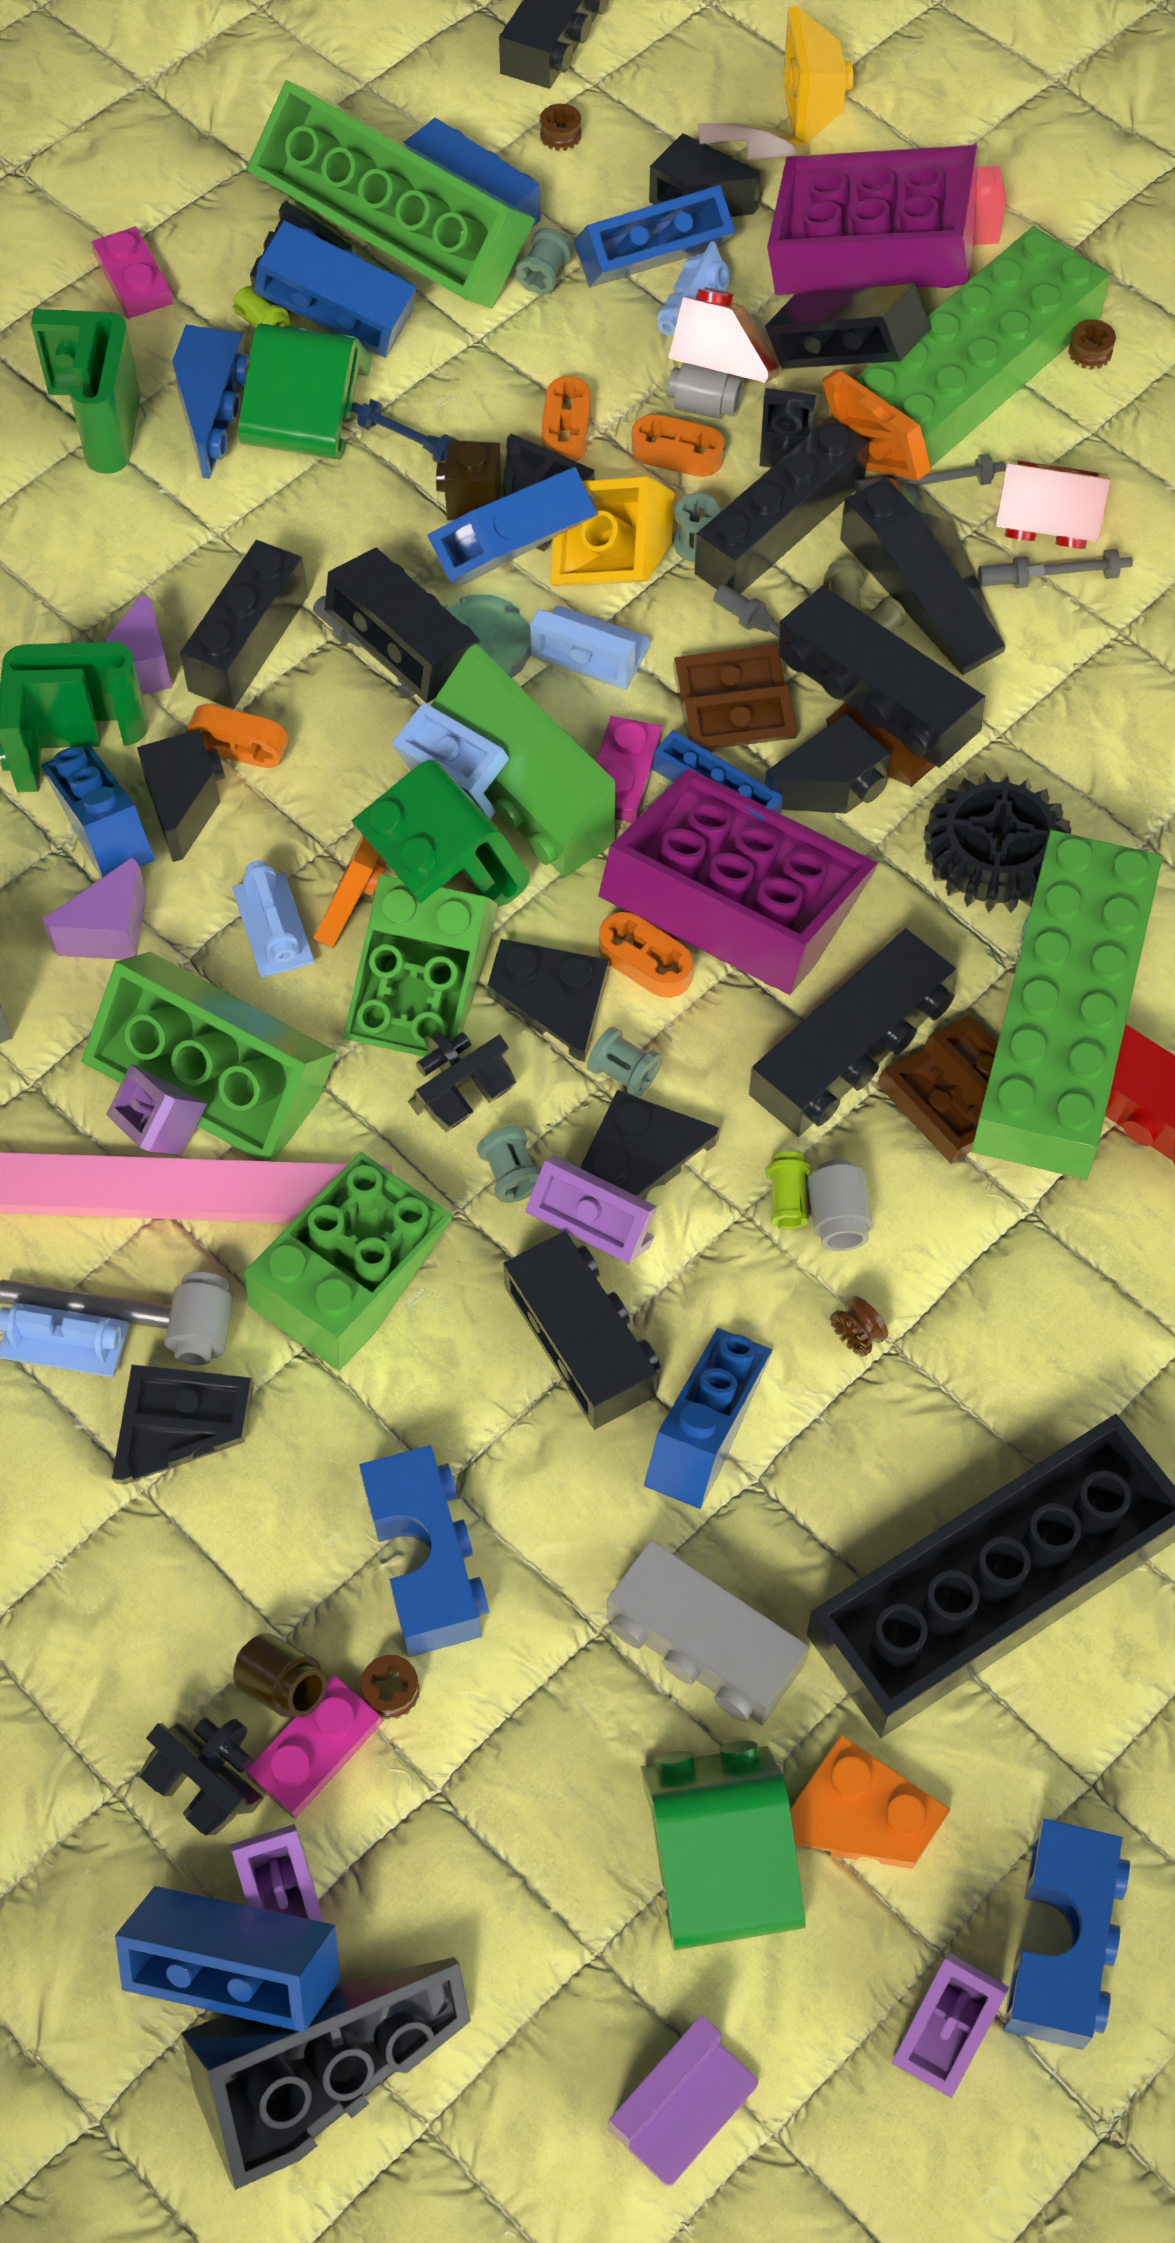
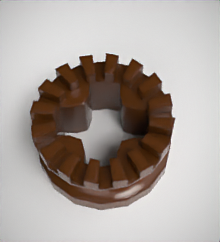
[540,103,581,151]
[1068,319,1116,370]
[829,1296,889,1357]
[361,1655,420,1719]

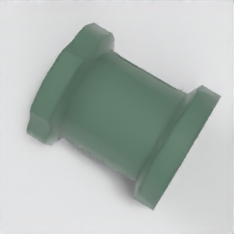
[515,228,573,295]
[674,493,721,562]
[587,1026,662,1098]
[477,1126,541,1203]

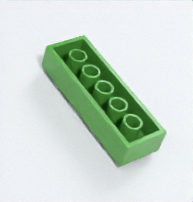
[246,80,535,309]
[854,226,1110,467]
[971,830,1163,1180]

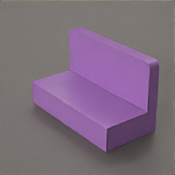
[525,1155,657,1264]
[609,2014,758,2187]

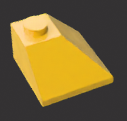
[783,6,853,143]
[550,476,675,587]

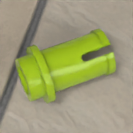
[232,286,291,329]
[765,1151,812,1230]

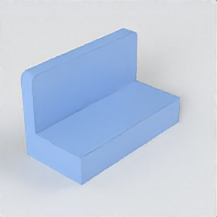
[530,606,650,690]
[391,702,509,819]

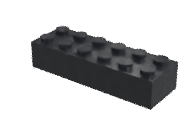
[806,1413,1175,1739]

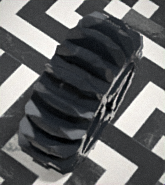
[923,773,1071,913]

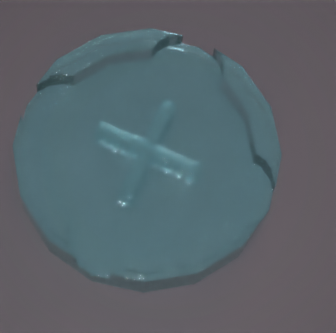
[444,594,531,678]

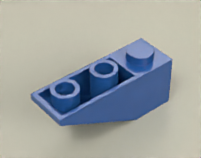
[172,325,250,479]
[427,467,598,586]
[41,744,155,878]
[644,1328,773,1509]

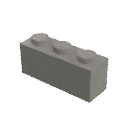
[607,1540,809,1726]

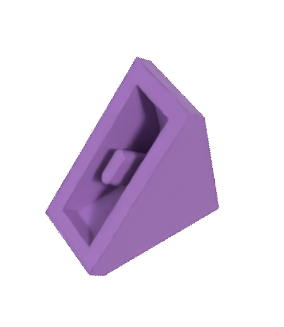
[103,594,172,695]
[42,858,147,959]
[106,1064,207,1155]
[230,1824,324,1922]
[891,1952,1010,2098]

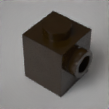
[436,440,502,521]

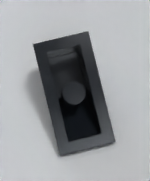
[765,714,890,814]
[137,729,225,862]

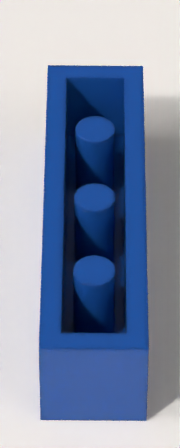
[653,730,782,822]

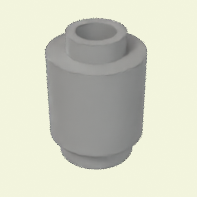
[667,362,743,419]
[807,1159,873,1251]
[164,1272,233,1365]

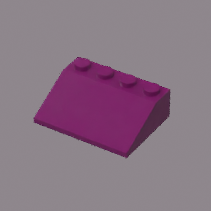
[767,145,978,295]
[598,768,878,995]

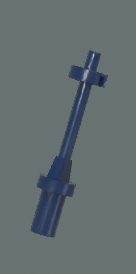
[351,398,457,463]

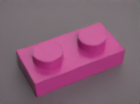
[91,226,173,319]
[596,716,662,823]
[246,1675,383,1819]

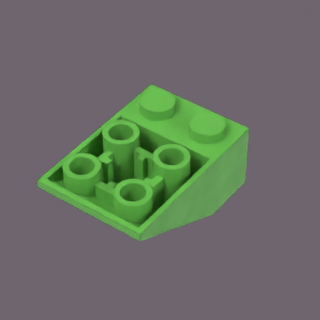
[343,874,498,1057]
[245,1152,453,1372]

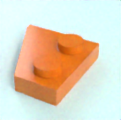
[822,369,931,481]
[313,835,386,948]
[790,1735,950,1869]

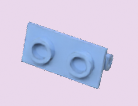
[657,241,731,335]
[232,860,314,978]
[0,1302,130,1378]

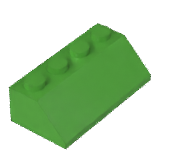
[431,643,615,878]
[81,951,337,1162]

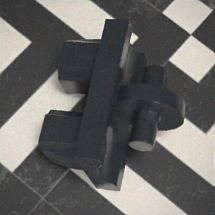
[408,1030,517,1133]
[138,1717,264,1836]

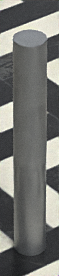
[0,1279,171,1329]

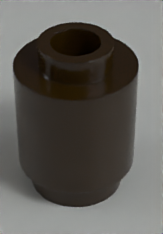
[233,1633,327,1717]

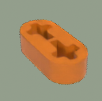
[542,376,591,462]
[631,414,724,477]
[185,704,289,768]
[599,912,693,998]

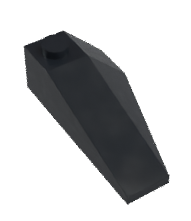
[840,477,1005,675]
[180,1957,471,2190]

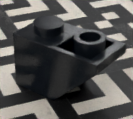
[649,133,761,217]
[759,386,821,468]

